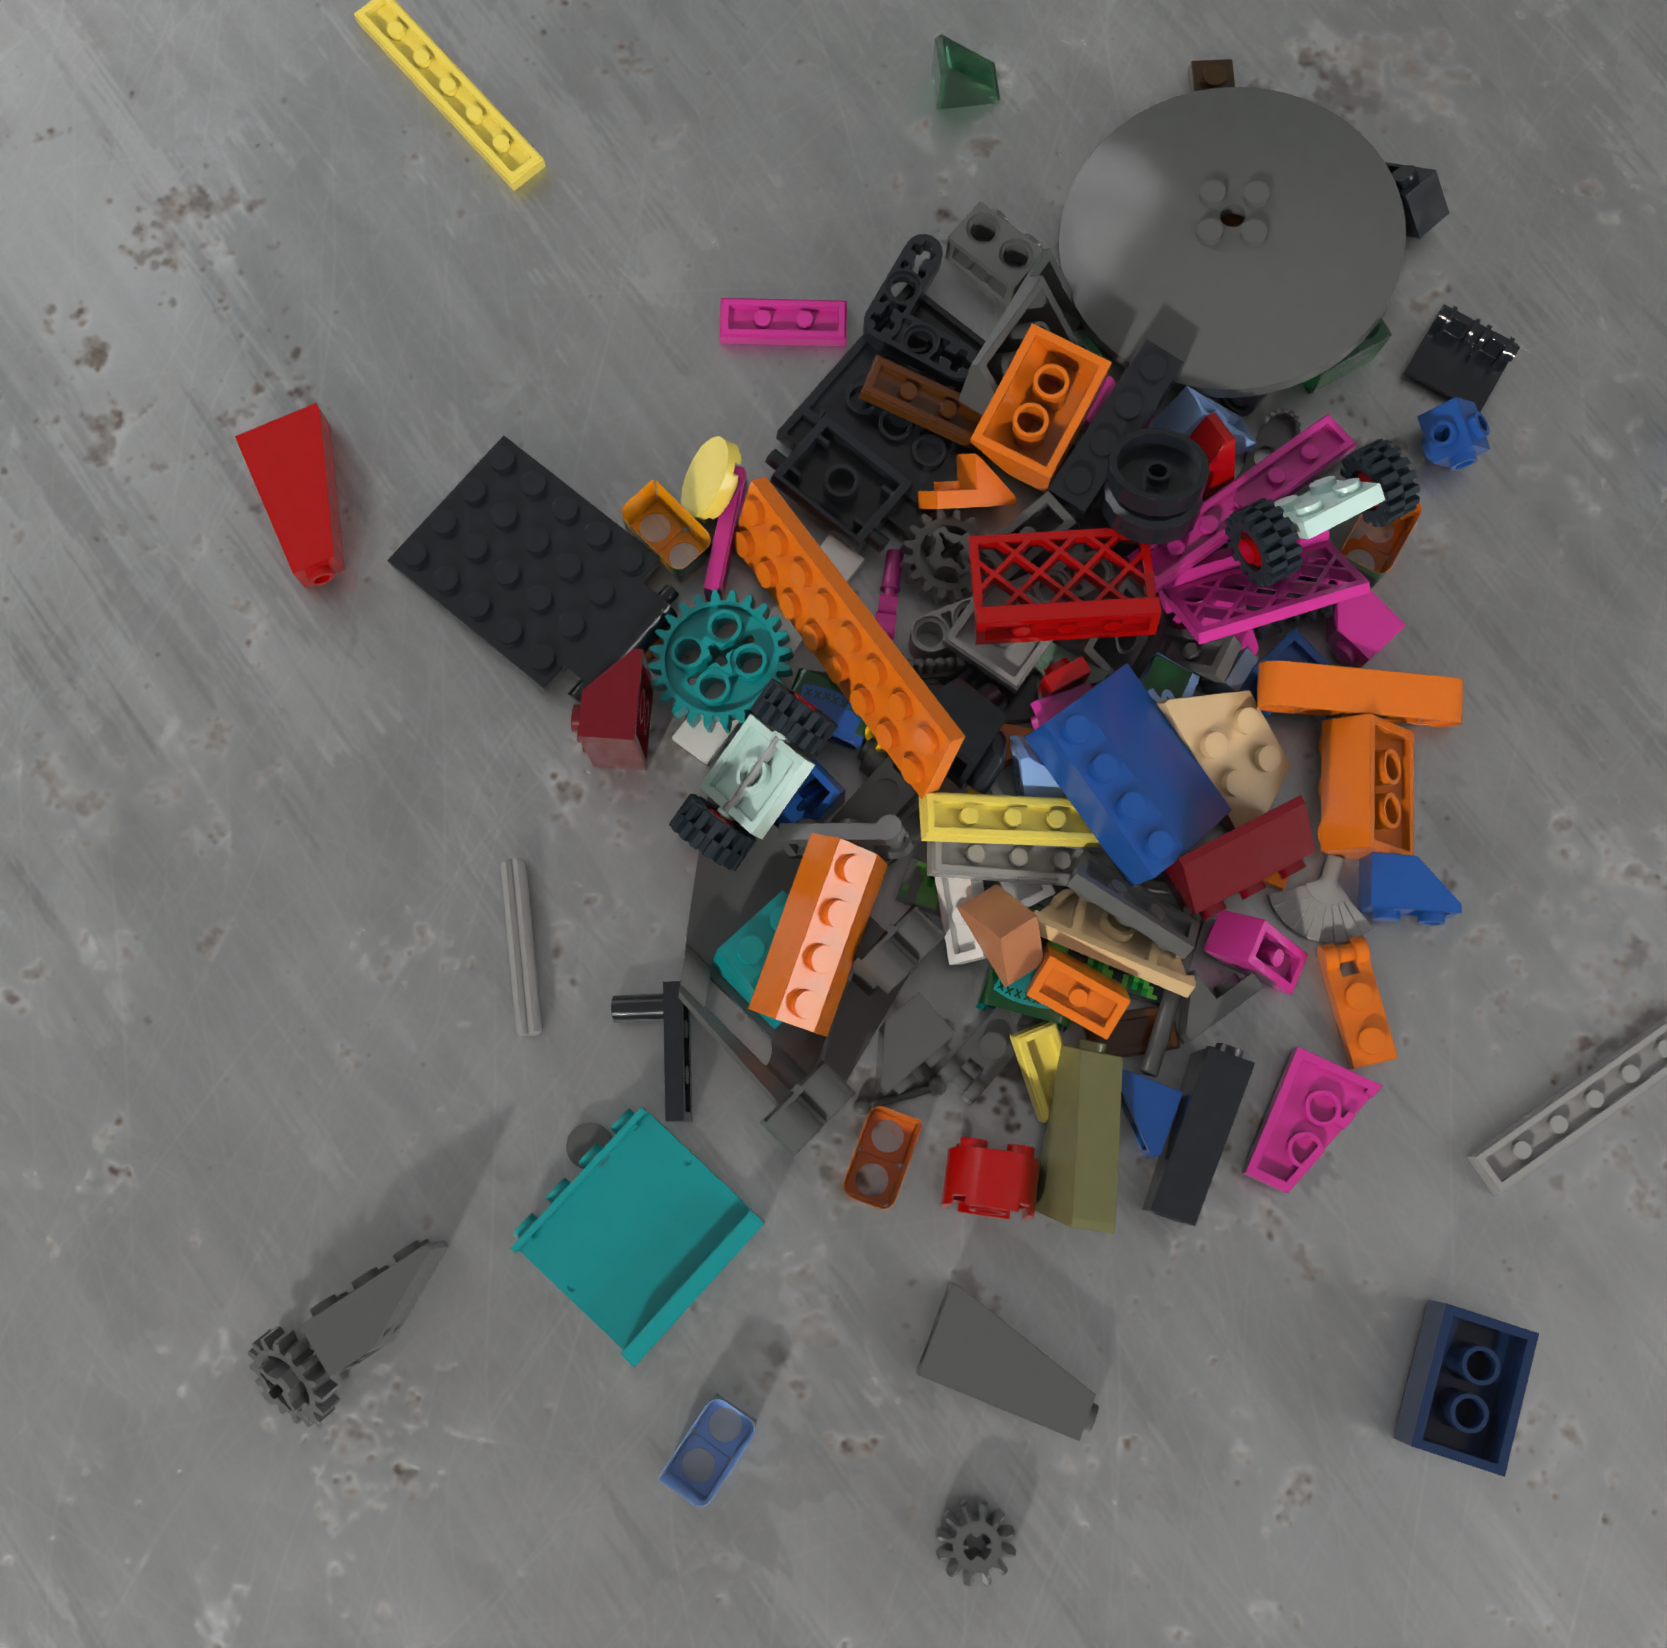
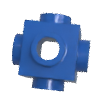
[1417,397,1491,470]

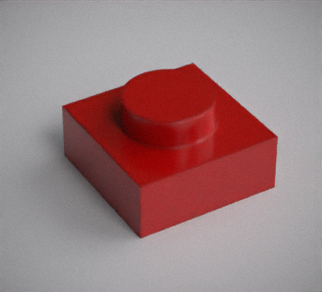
[1038,656,1091,698]

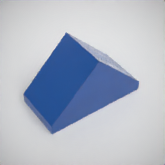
[774,758,846,827]
[1121,1069,1183,1159]

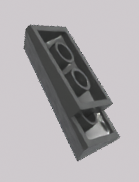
[958,248,1081,415]

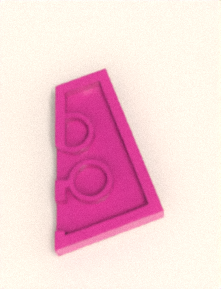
[1241,1047,1383,1193]

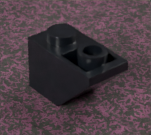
[1385,162,1449,239]

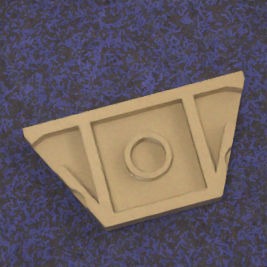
[1156,690,1291,832]
[1033,888,1196,998]

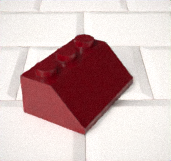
[571,648,654,771]
[1161,795,1316,921]

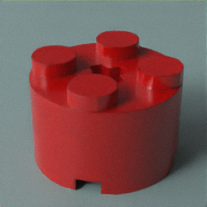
[941,1137,1041,1220]

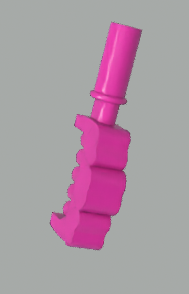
[875,549,904,640]

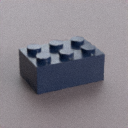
[1393,1300,1539,1477]

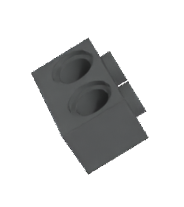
[945,201,1043,306]

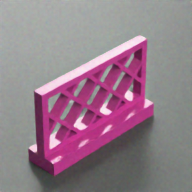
[1159,529,1370,645]

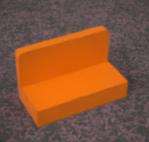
[1025,943,1131,1040]

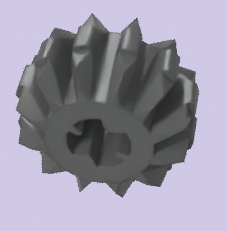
[935,1499,1016,1586]

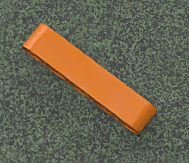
[1257,661,1464,727]

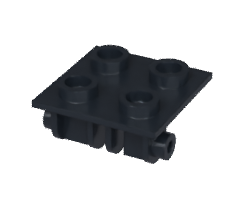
[1404,304,1520,412]

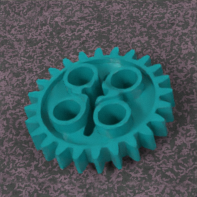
[648,589,794,733]

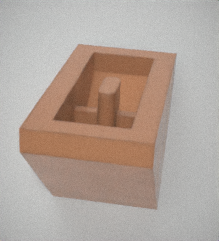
[957,884,1044,987]

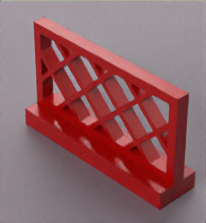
[968,528,1161,645]

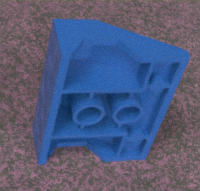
[1024,663,1232,887]

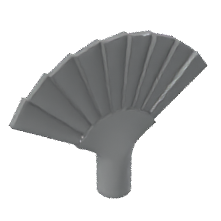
[1267,855,1374,943]

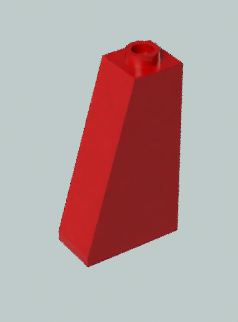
[235,403,345,587]

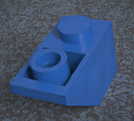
[1358,852,1462,926]

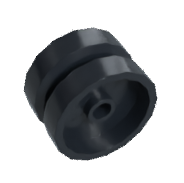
[1102,428,1210,544]

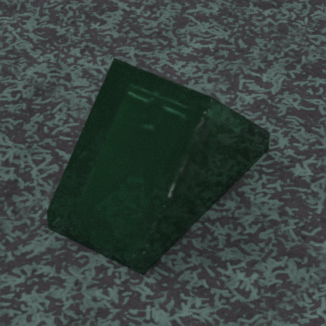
[931,34,1000,110]

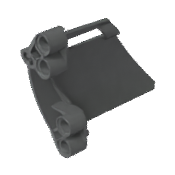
[678,796,947,1157]

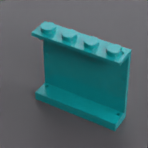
[510,1107,765,1367]

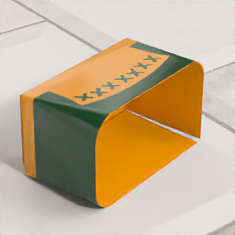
[622,479,712,585]

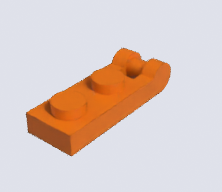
[1317,935,1398,1070]

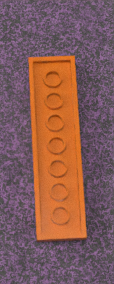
[732,476,965,799]

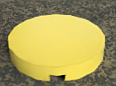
[681,436,742,524]

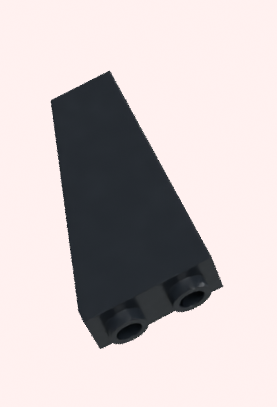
[1142,1043,1255,1226]

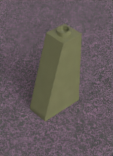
[1035,1039,1123,1234]

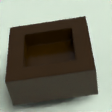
[1188,59,1235,93]

